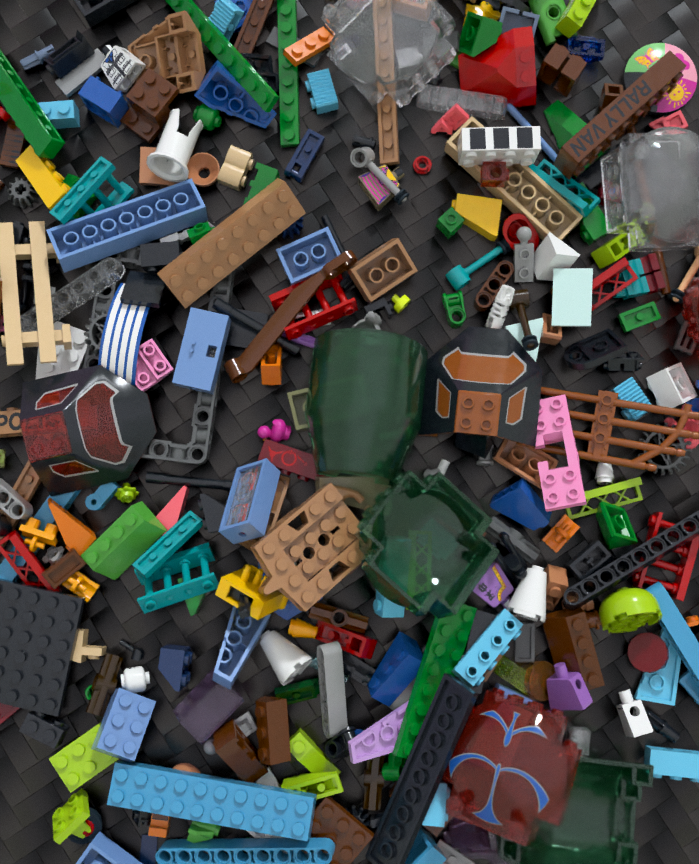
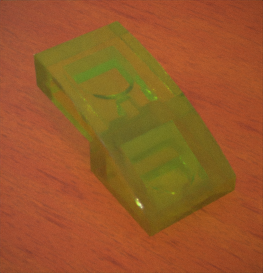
[493,655,538,695]

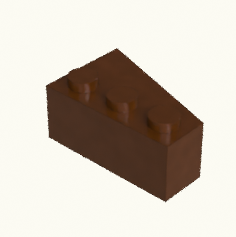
[212,719,268,783]

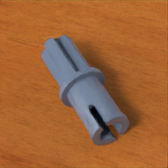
[20,44,55,70]

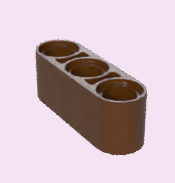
[473,260,514,312]

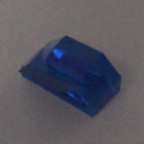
[567,35,606,63]

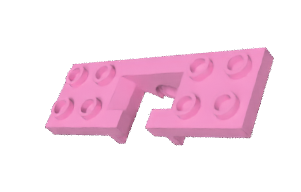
[535,394,587,512]

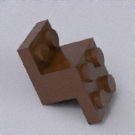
[120,68,180,144]

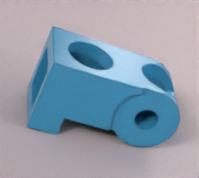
[85,482,122,511]

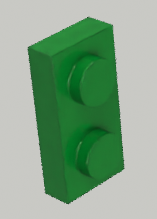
[617,301,661,333]

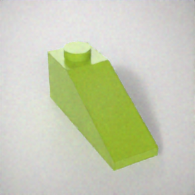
[590,223,647,269]
[290,728,341,774]
[280,771,344,800]

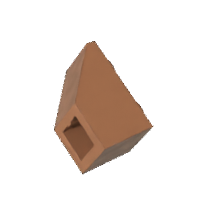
[544,564,568,611]

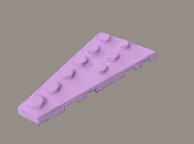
[348,700,409,764]

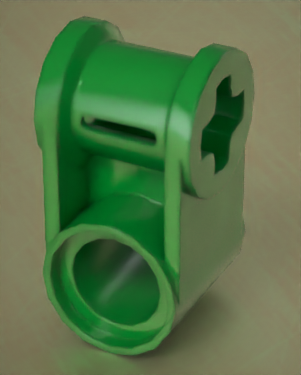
[442,290,466,329]

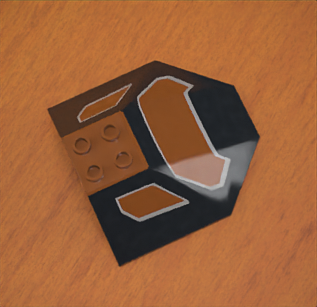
[418,326,543,447]

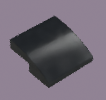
[240,53,279,93]

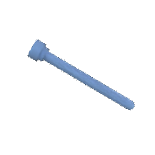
[506,103,557,162]

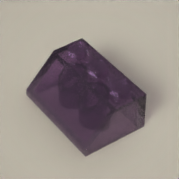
[173,667,245,745]

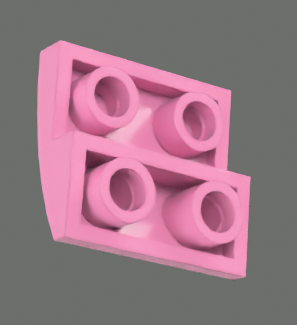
[135,338,174,392]

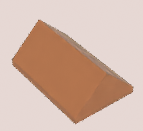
[493,439,559,490]

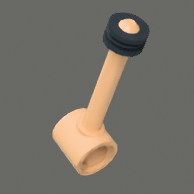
[669,242,699,303]

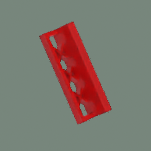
[591,257,639,312]
[0,529,62,592]

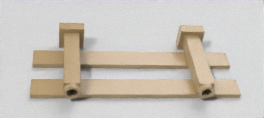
[0,221,72,366]

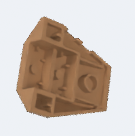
[127,10,206,94]

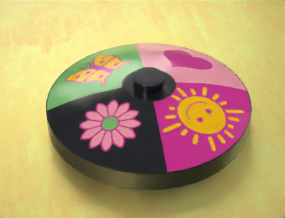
[622,43,698,116]

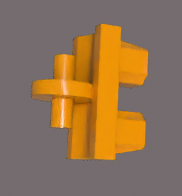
[19,517,58,552]
[62,571,100,602]

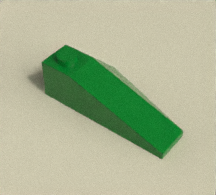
[543,100,610,178]

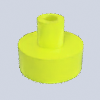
[391,294,411,314]

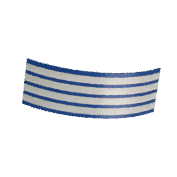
[98,283,150,391]

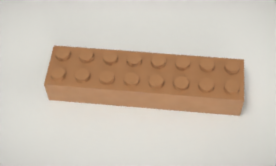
[157,178,306,309]

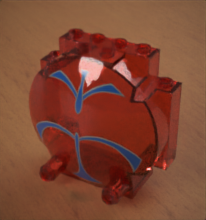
[441,687,582,847]

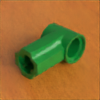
[382,752,406,781]

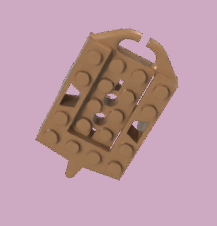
[250,482,380,612]

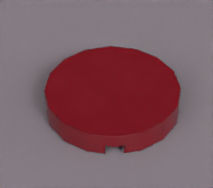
[628,633,669,673]

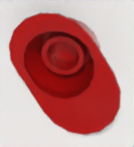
[502,213,539,251]

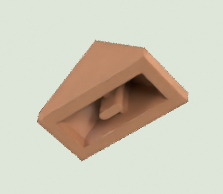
[540,313,562,345]

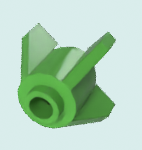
[187,821,221,843]

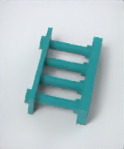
[49,156,135,225]
[134,542,219,614]

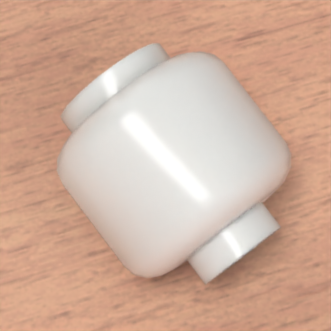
[120,666,150,693]

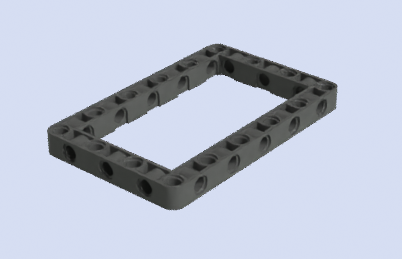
[78,246,235,465]

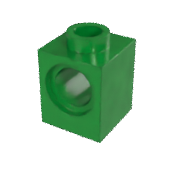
[436,207,464,239]

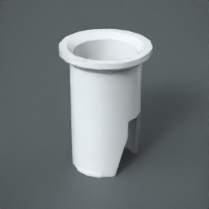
[146,108,203,183]

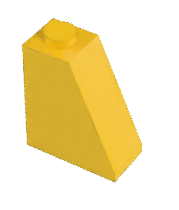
[451,193,502,242]

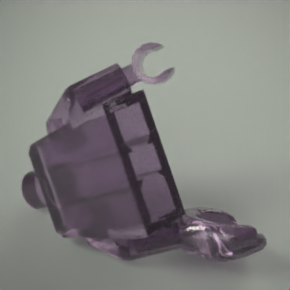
[443,795,514,864]

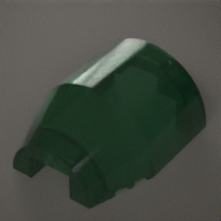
[305,328,428,486]
[495,755,654,864]

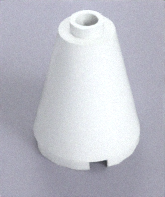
[506,565,547,623]
[260,630,312,686]

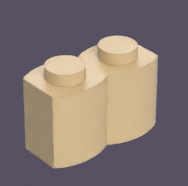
[217,145,255,191]

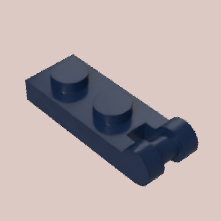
[284,128,325,183]

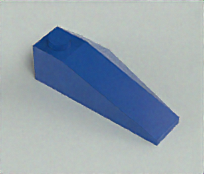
[194,60,277,128]

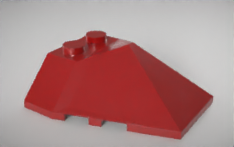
[458,26,536,107]

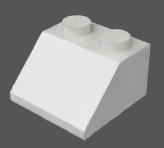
[646,362,698,408]

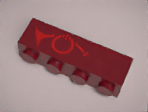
[258,439,339,482]

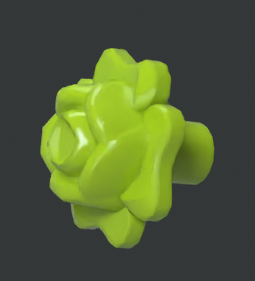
[114,483,139,503]

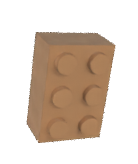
[346,238,418,302]

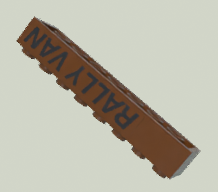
[553,50,686,180]

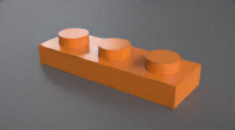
[283,26,336,67]

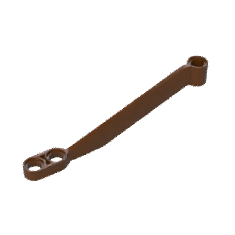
[223,250,357,384]

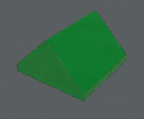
[596,501,638,550]

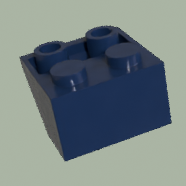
[158,644,193,692]

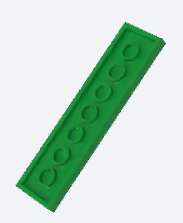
[392,597,477,759]

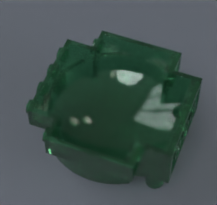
[354,470,500,619]

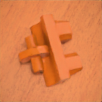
[541,514,580,553]

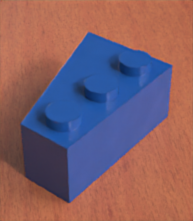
[367,631,423,707]

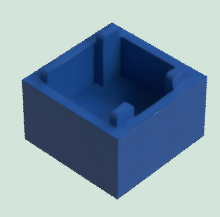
[78,75,129,128]

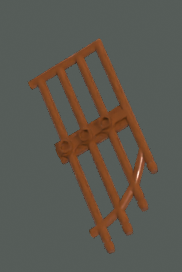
[540,387,699,471]

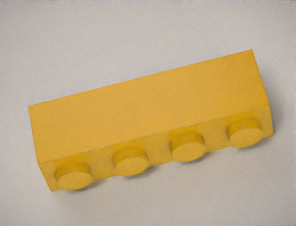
[16,145,71,210]

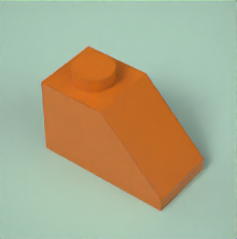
[261,344,282,386]

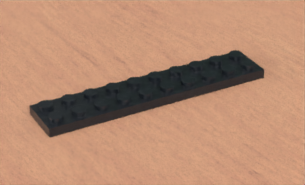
[365,673,479,864]

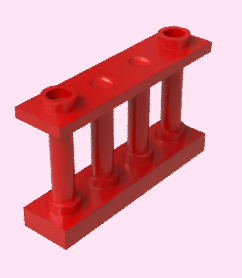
[269,274,358,341]
[632,512,699,601]

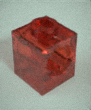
[480,161,509,187]

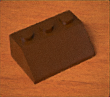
[255,696,291,765]

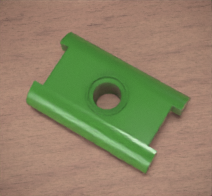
[527,0,577,46]

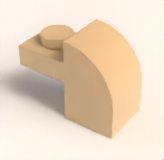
[72,629,107,663]

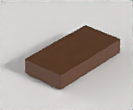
[41,548,87,589]

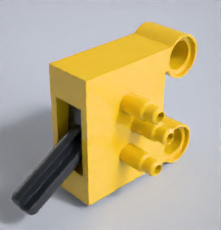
[215,564,288,620]

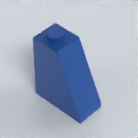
[490,478,552,531]

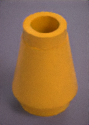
[288,618,318,639]

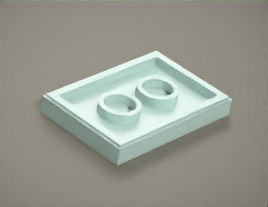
[551,268,593,327]

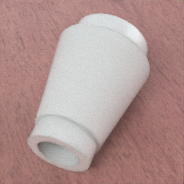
[595,462,614,485]

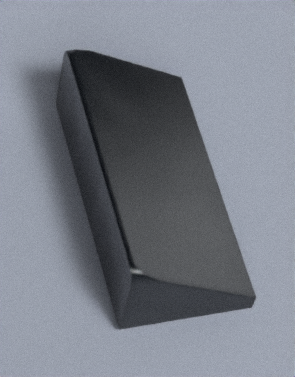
[455,433,494,459]

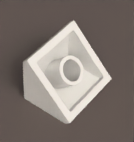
[534,232,580,281]

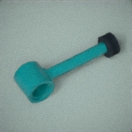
[445,238,511,291]

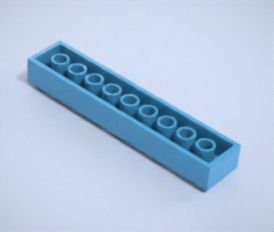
[107,760,317,841]

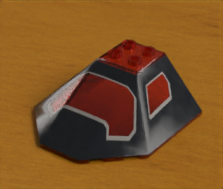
[20,365,157,496]

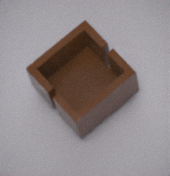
[536,43,587,97]

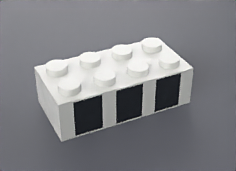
[457,126,541,167]

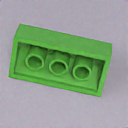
[81,501,167,580]

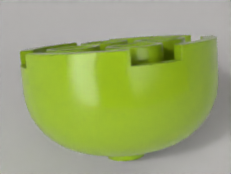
[599,587,663,633]

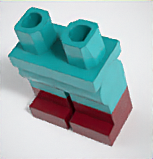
[612,253,666,300]

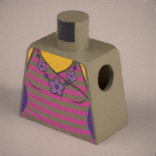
[358,165,405,211]

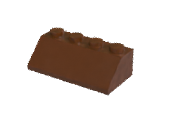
[542,607,605,690]

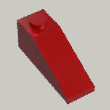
[315,620,377,659]

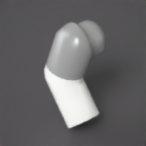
[424,459,450,481]

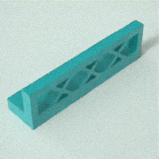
[529,159,601,218]
[132,511,203,580]

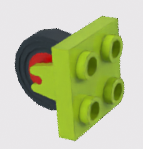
[52,788,102,845]

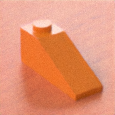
[47,498,97,556]

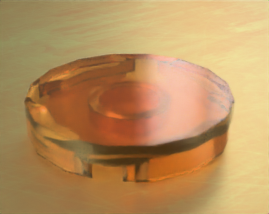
[524,660,556,701]

